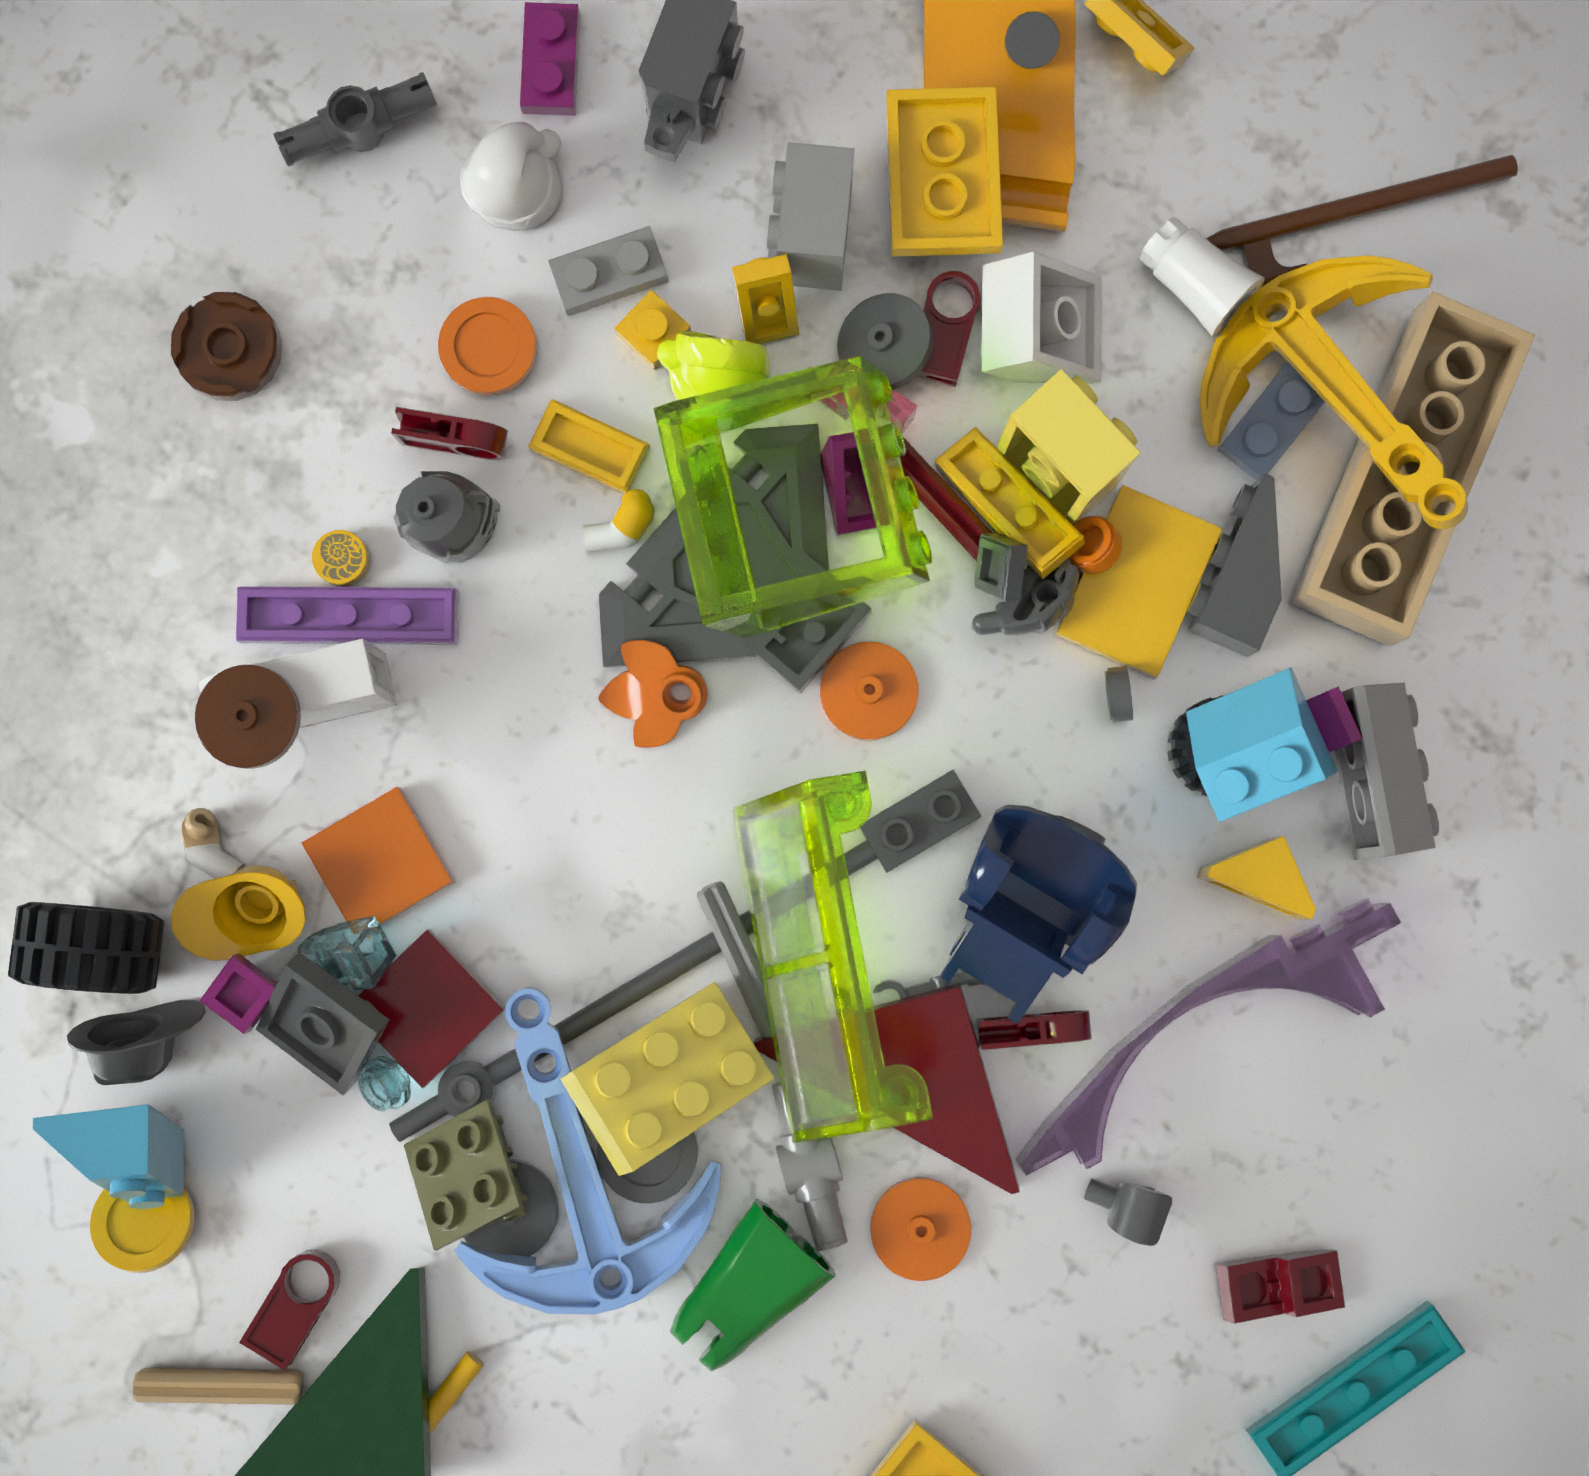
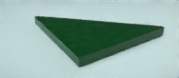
[235,1267,431,1476]

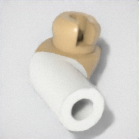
[182,808,245,878]

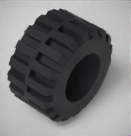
[8,902,164,994]

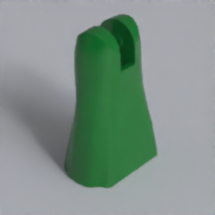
[670,1199,836,1371]

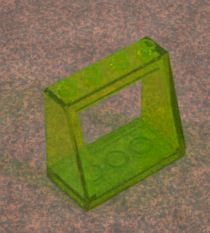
[653,356,932,638]

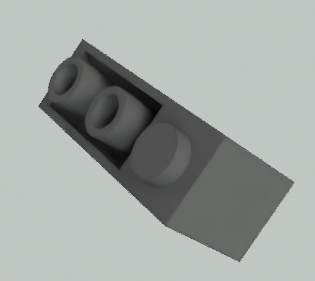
[1187,473,1282,657]

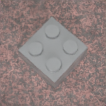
[767,142,855,291]

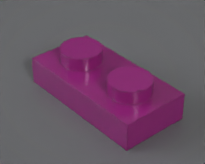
[520,2,580,116]

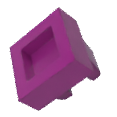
[199,953,278,1034]

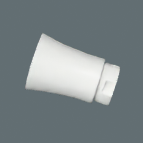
[1139,217,1265,338]

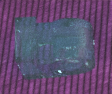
[297,915,397,991]

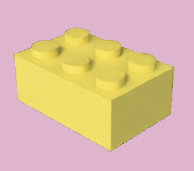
[997,369,1141,525]
[560,982,775,1176]

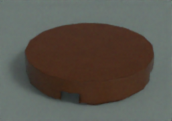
[171,292,282,401]

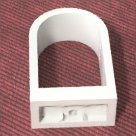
[189,638,397,729]

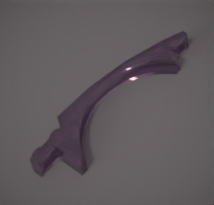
[1015,898,1401,1176]

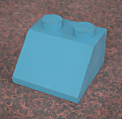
[1186,667,1337,822]
[33,1104,184,1209]

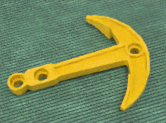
[1200,255,1468,529]

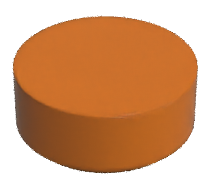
[1069,516,1122,574]

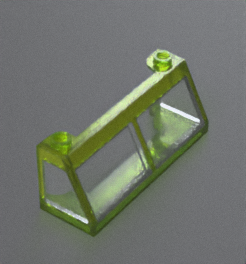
[732,771,933,1143]

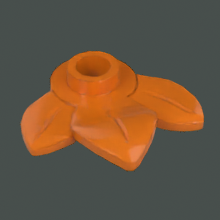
[598,639,708,748]

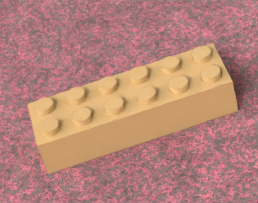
[1290,291,1535,647]

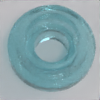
[358,1056,411,1111]

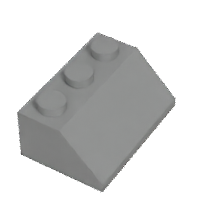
[1334,682,1439,860]

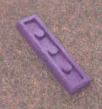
[236,587,459,645]

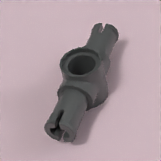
[273,72,438,167]

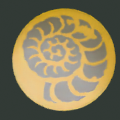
[312,530,370,587]

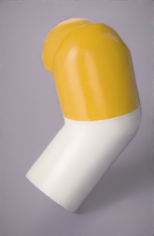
[583,489,654,552]

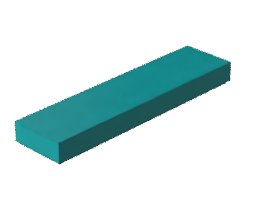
[1246,1301,1466,1476]

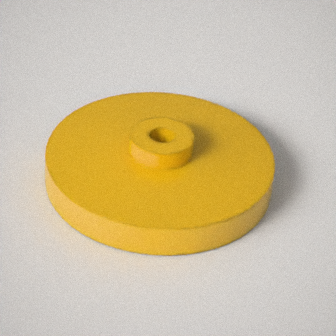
[90,1187,195,1273]

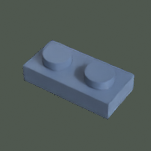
[1217,362,1325,480]

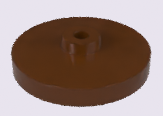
[195,665,301,769]

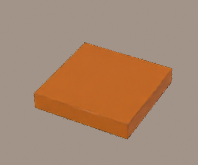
[301,787,455,938]

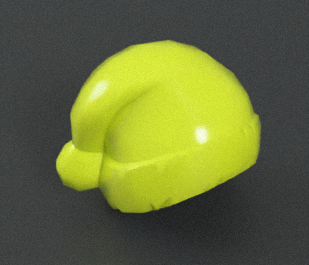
[657,331,770,421]

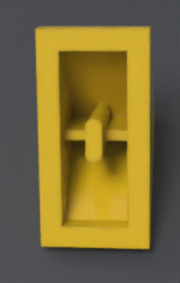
[1197,836,1316,920]

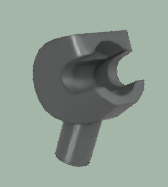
[1084,1178,1172,1246]

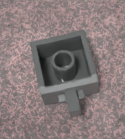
[638,0,745,162]

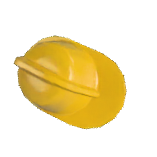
[170,865,306,961]

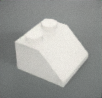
[980,251,1101,384]

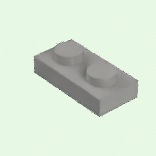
[548,226,669,316]

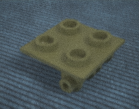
[404,1100,528,1251]

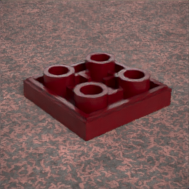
[358,929,505,1089]

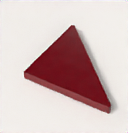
[754,983,1020,1194]

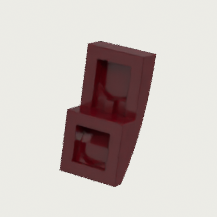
[1216,1249,1345,1324]

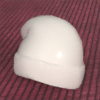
[460,122,562,231]

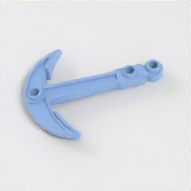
[454,987,721,1314]

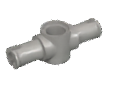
[771,1076,848,1251]

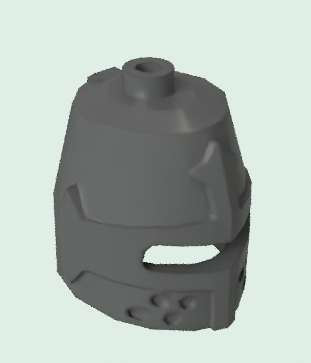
[394,471,500,563]

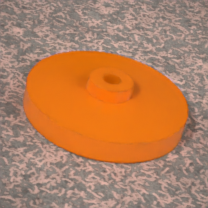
[438,297,537,396]
[820,642,918,740]
[870,1177,971,1281]

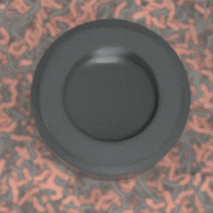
[1004,12,1060,69]
[1105,666,1133,723]

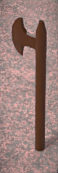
[1206,155,1518,288]

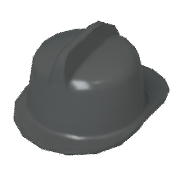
[67,1000,206,1085]

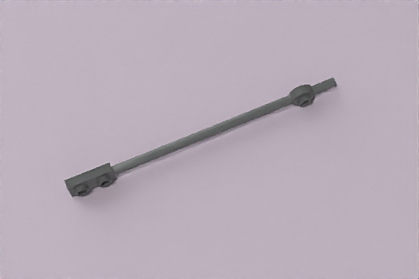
[389,769,982,1142]

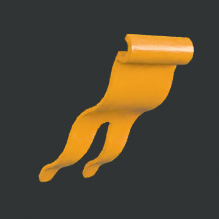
[924,0,1076,232]

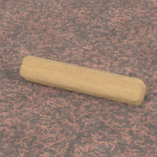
[133,1368,303,1405]

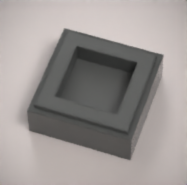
[974,533,1028,600]

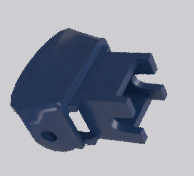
[940,805,1137,1025]

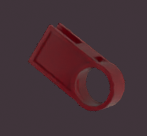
[917,271,980,387]
[391,407,508,460]
[976,1010,1092,1050]
[239,1250,340,1371]

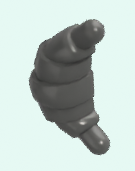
[971,558,1080,635]

